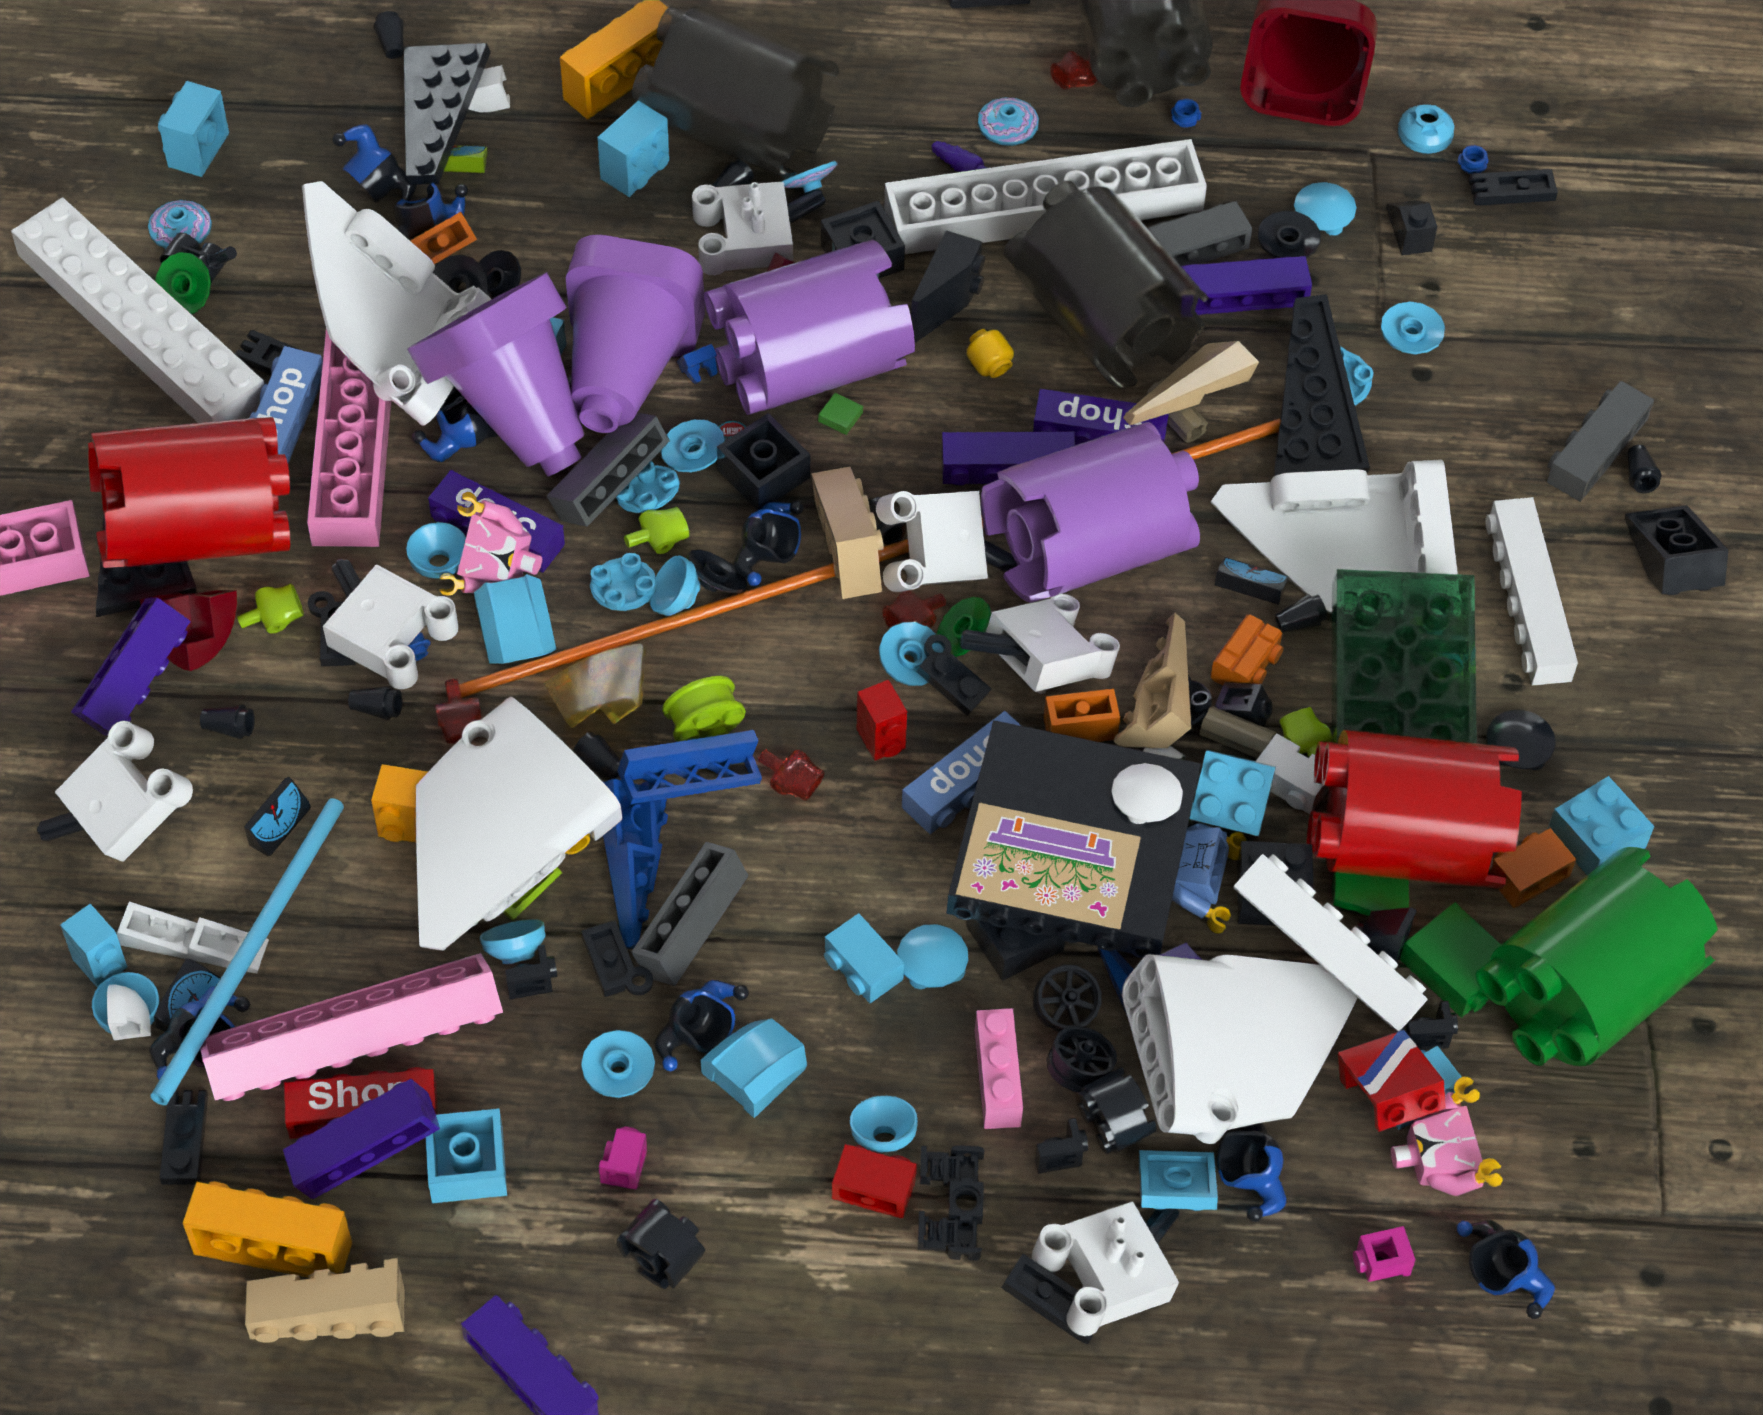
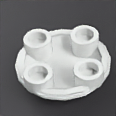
[1111,763,1183,824]

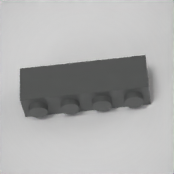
[1119,201,1252,284]
[1547,381,1654,502]
[547,412,670,527]
[631,842,749,986]

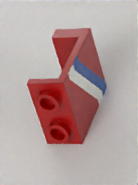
[1338,1030,1446,1132]

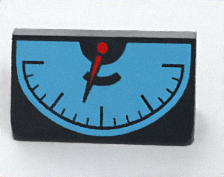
[1215,557,1289,605]
[244,777,311,856]
[154,958,221,1031]

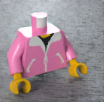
[439,492,542,596]
[1391,1077,1503,1196]

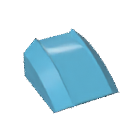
[474,574,556,664]
[701,1018,807,1118]

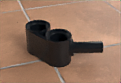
[159,232,237,283]

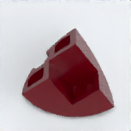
[140,590,237,671]

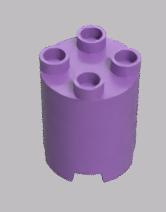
[704,240,915,415]
[981,422,1200,603]

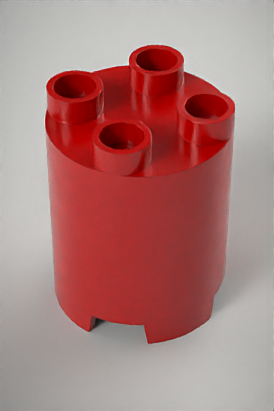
[88,417,290,568]
[1306,730,1522,889]

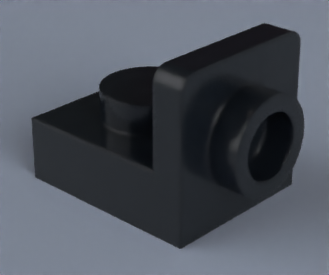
[1215,682,1273,727]
[505,945,558,1000]
[1405,1001,1458,1050]
[1035,1118,1088,1174]

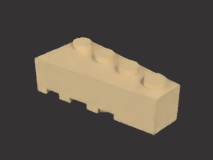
[811,467,883,599]
[245,1258,405,1343]

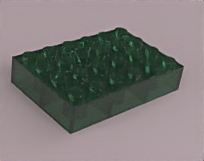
[1332,569,1477,743]

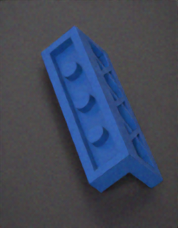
[617,730,762,804]

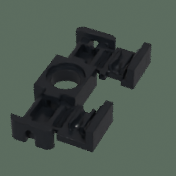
[918,1145,984,1261]

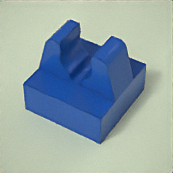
[676,344,718,384]

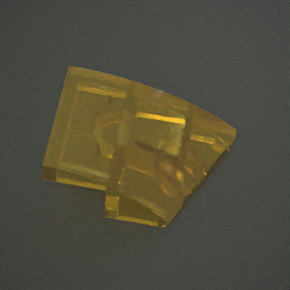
[544,643,646,728]

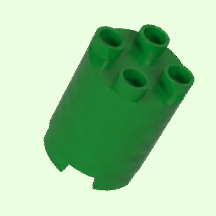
[1475,847,1718,1066]

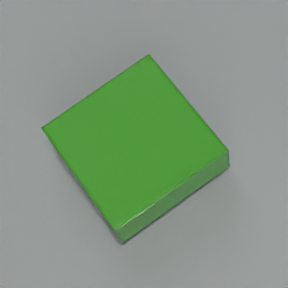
[818,393,863,435]

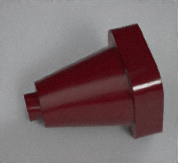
[1240,0,1378,126]

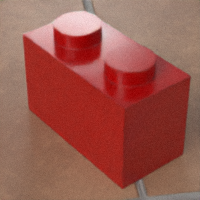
[856,679,907,761]
[832,1144,917,1219]

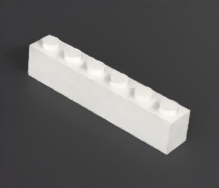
[1486,497,1578,685]
[1233,854,1428,1032]

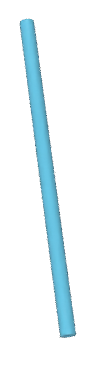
[151,798,344,1105]

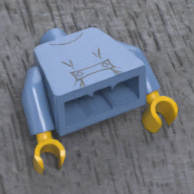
[1172,823,1246,933]

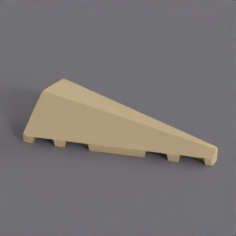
[1124,341,1259,425]
[1114,613,1191,748]

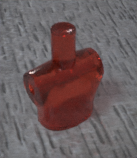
[1050,51,1107,89]
[882,590,946,629]
[434,679,481,744]
[758,749,825,801]

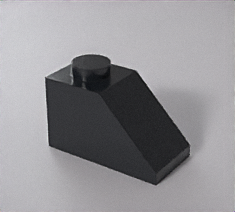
[1386,200,1438,255]
[1356,907,1417,963]

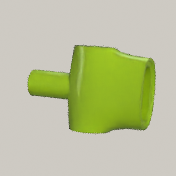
[624,507,689,554]
[237,583,304,633]
[1279,707,1332,758]

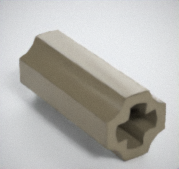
[1147,378,1208,443]
[1199,706,1275,758]

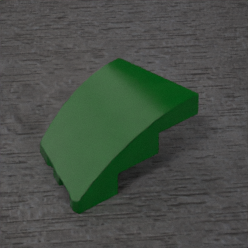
[1331,872,1409,916]

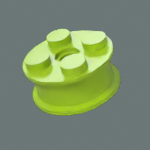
[662,676,746,742]

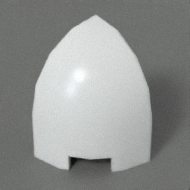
[469,65,510,112]
[107,984,151,1040]

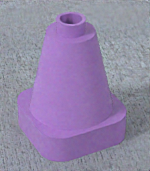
[566,235,705,433]
[407,272,584,476]

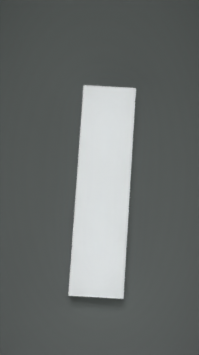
[117,902,269,974]

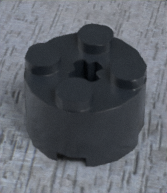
[1077,1067,1157,1155]
[616,1199,705,1289]

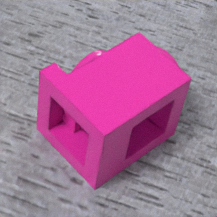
[599,1127,647,1190]
[1353,1226,1416,1282]

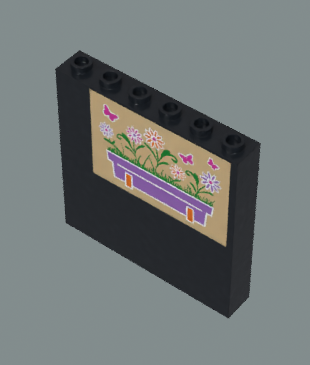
[946,720,1201,958]

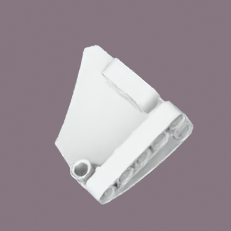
[302,181,491,426]
[1211,459,1461,624]
[416,696,622,951]
[1122,954,1357,1144]

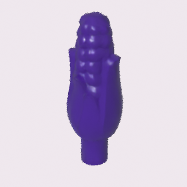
[931,141,987,172]

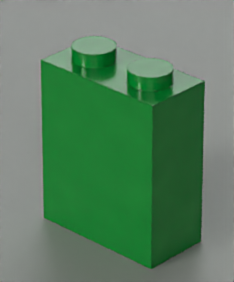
[1400,902,1501,1018]

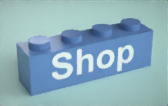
[250,346,323,463]
[902,711,1021,834]

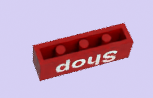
[284,1067,438,1139]

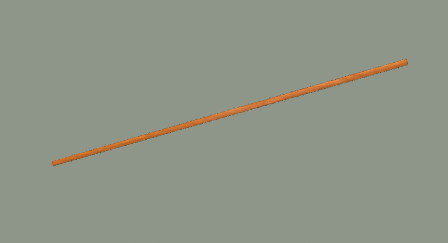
[445,418,1280,701]

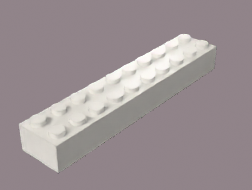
[884,139,1207,254]
[11,197,264,423]

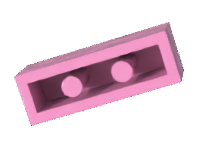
[975,1009,1023,1129]

